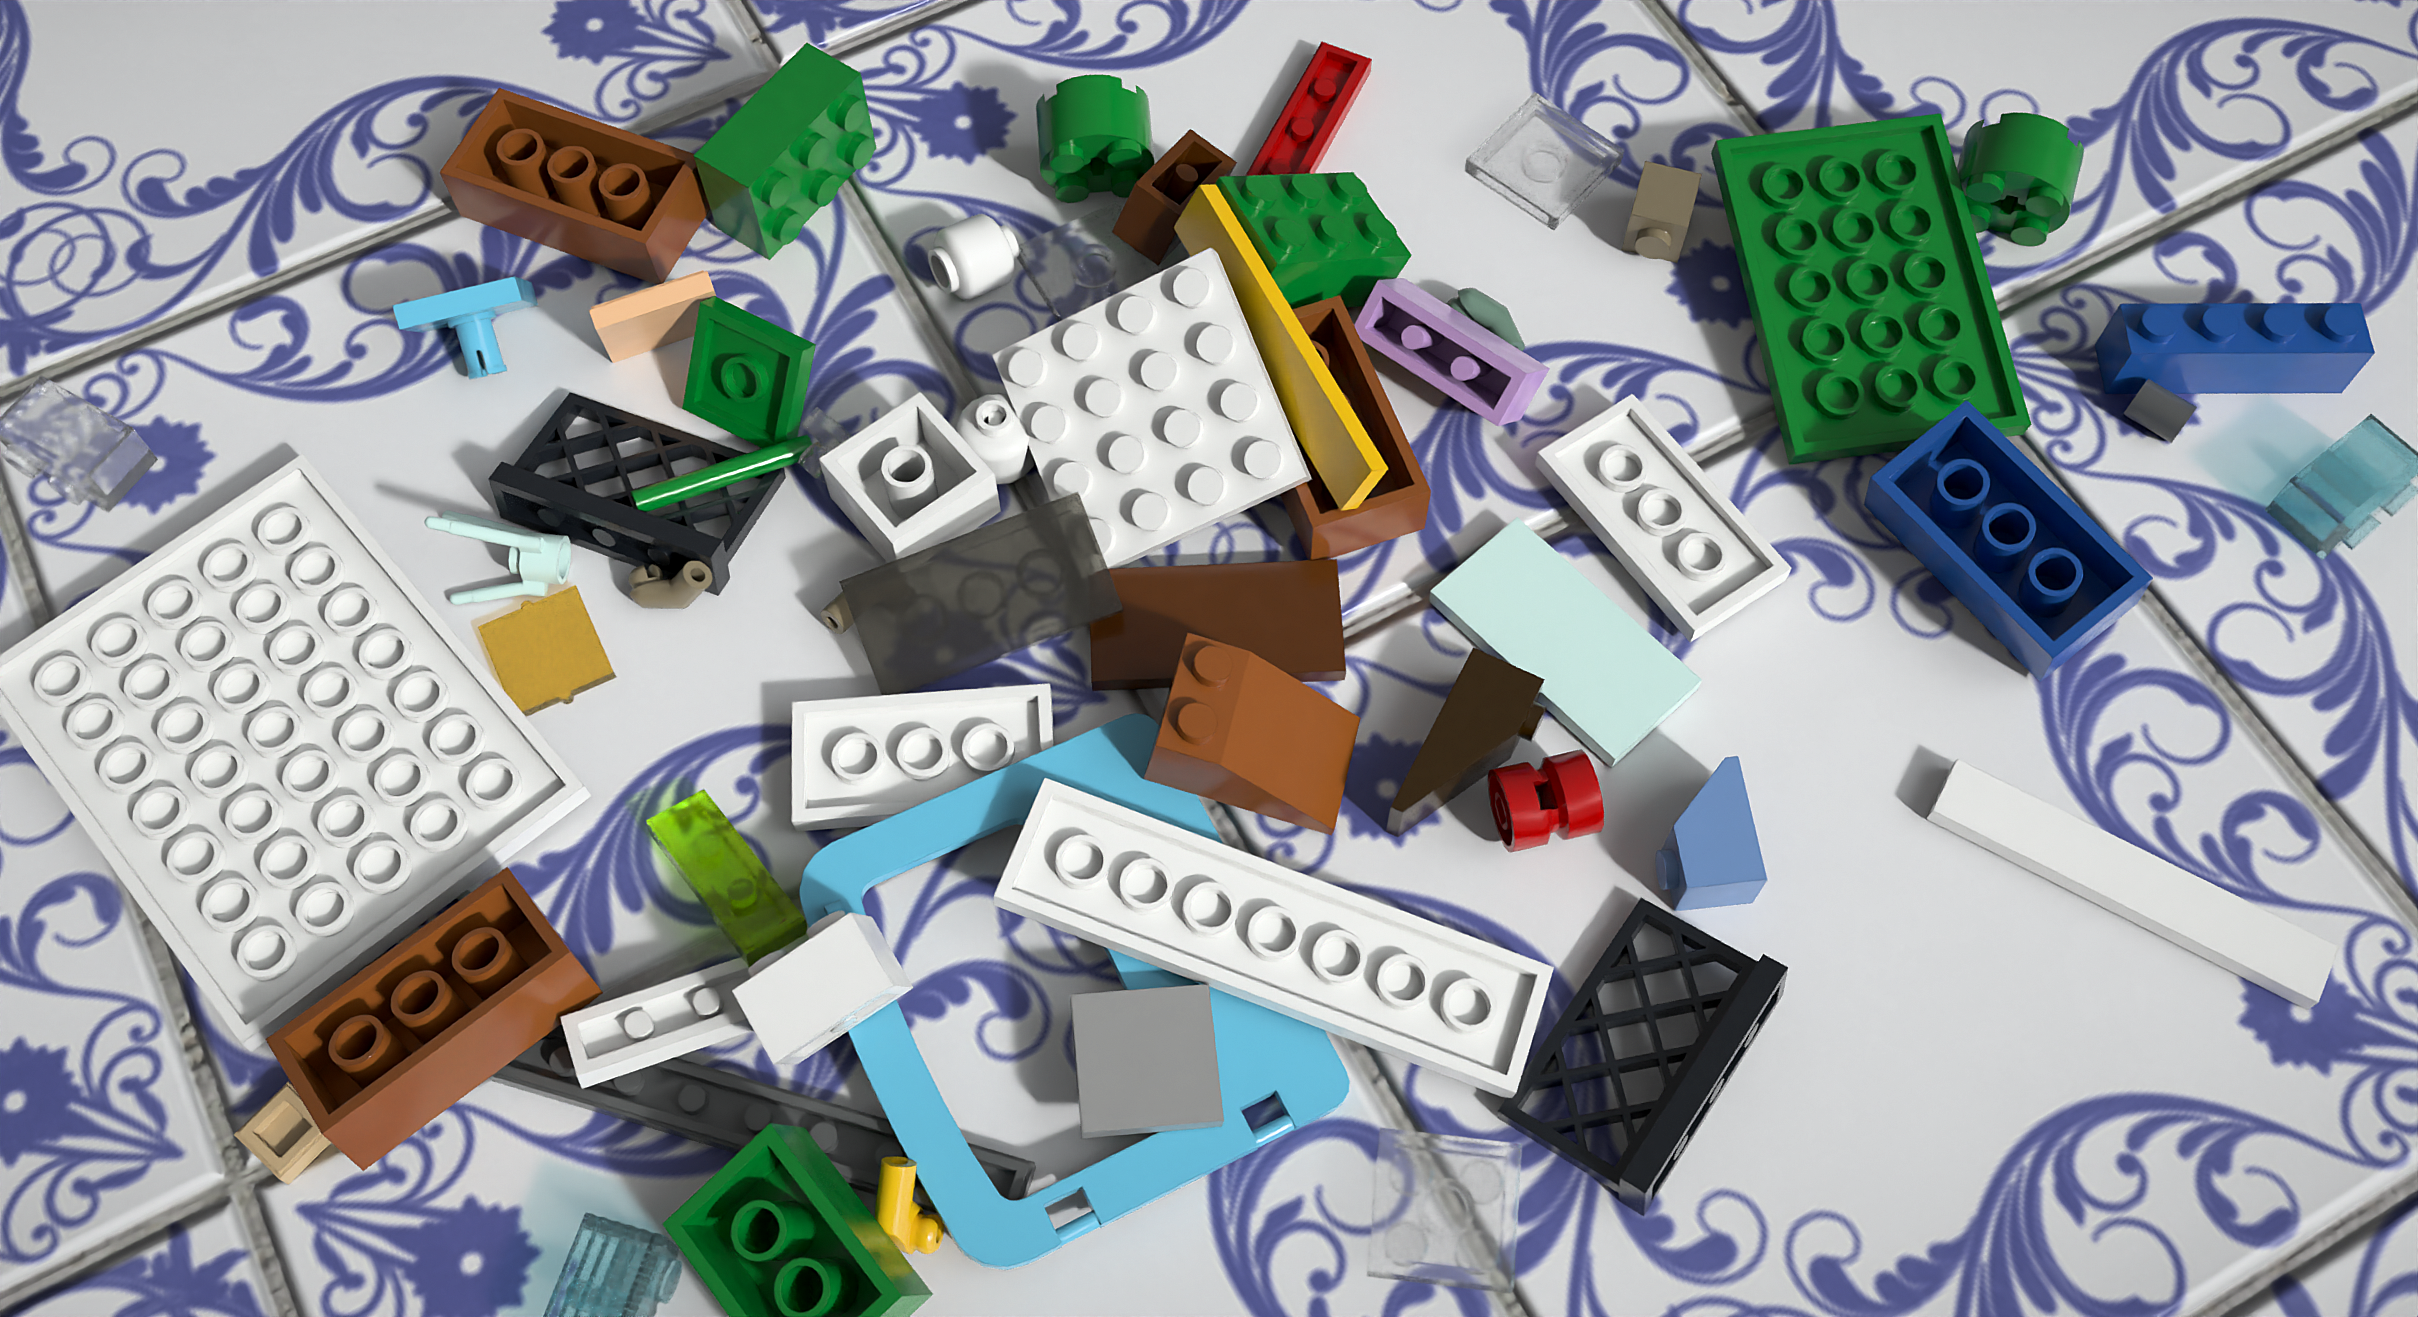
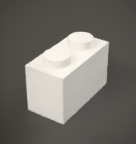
[732,910,913,1064]

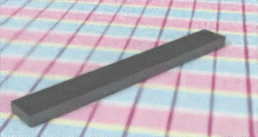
[489,1024,1036,1213]

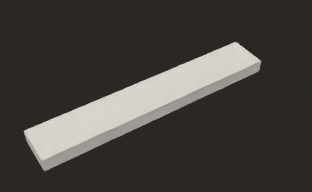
[1926,758,2339,1010]

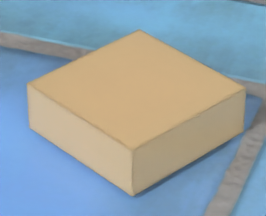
[234,1082,331,1185]

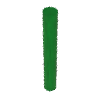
[630,434,815,513]

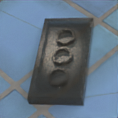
[839,492,1124,695]

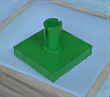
[682,296,816,448]

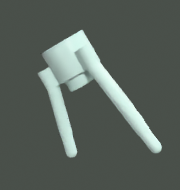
[424,510,571,605]

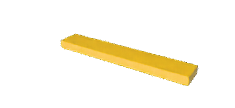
[1174,184,1388,511]

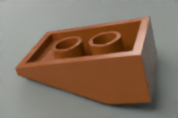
[1143,633,1361,835]

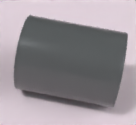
[2123,379,2197,443]

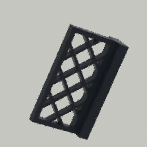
[488,392,786,596]
[1497,897,1788,1216]

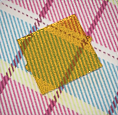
[478,585,616,717]

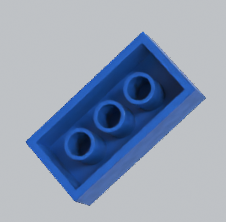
[1864,400,2153,682]

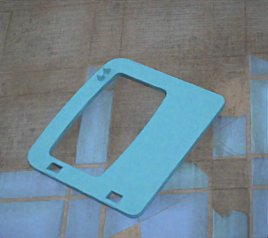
[799,713,1350,1270]

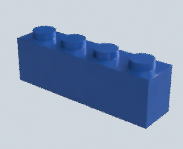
[2095,303,2375,394]

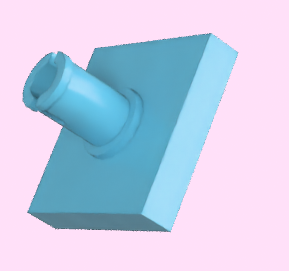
[392,276,538,380]

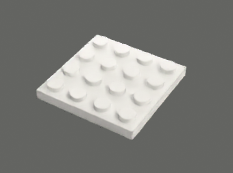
[992,247,1312,581]

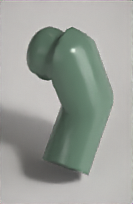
[1447,288,1525,351]

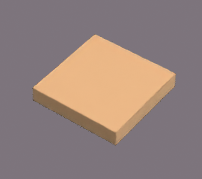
[589,270,716,363]

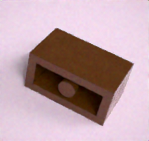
[1112,129,1237,266]

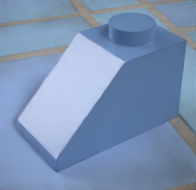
[1655,756,1767,912]

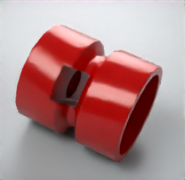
[1488,749,1604,852]

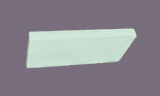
[1429,517,1702,768]

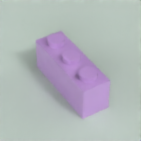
[1354,278,1550,426]

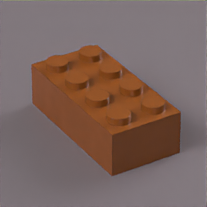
[439,88,711,285]
[1280,295,1431,560]
[265,867,603,1171]

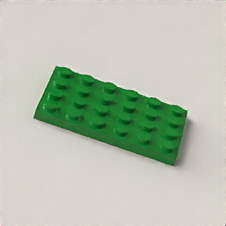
[1711,113,2032,465]

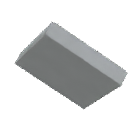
[1070,984,1224,1139]

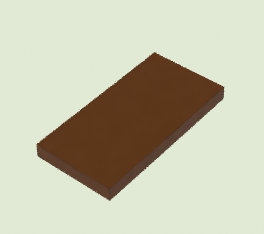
[1089,559,1346,691]

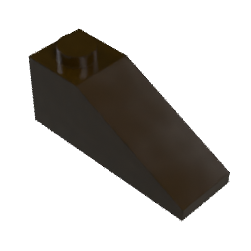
[1386,647,1547,837]

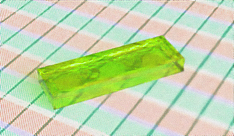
[646,789,808,967]

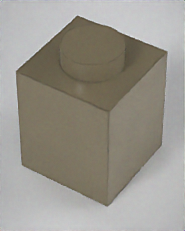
[1621,161,1702,263]

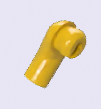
[874,1156,944,1255]

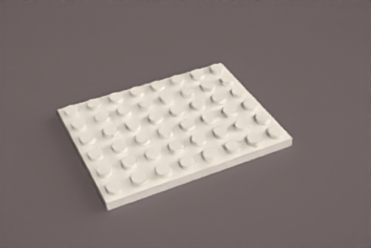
[0,453,591,1052]

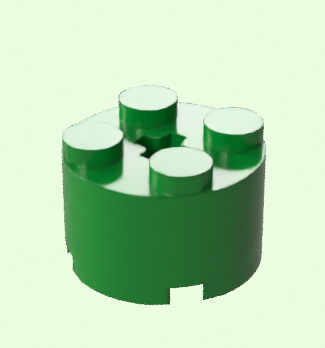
[1036,74,1154,203]
[1957,112,2084,247]

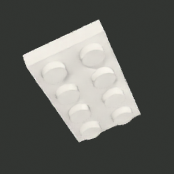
[1535,394,1792,642]
[791,683,1054,831]

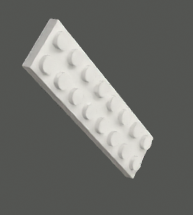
[993,778,1554,1098]

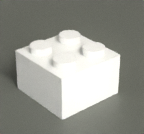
[819,392,1001,576]

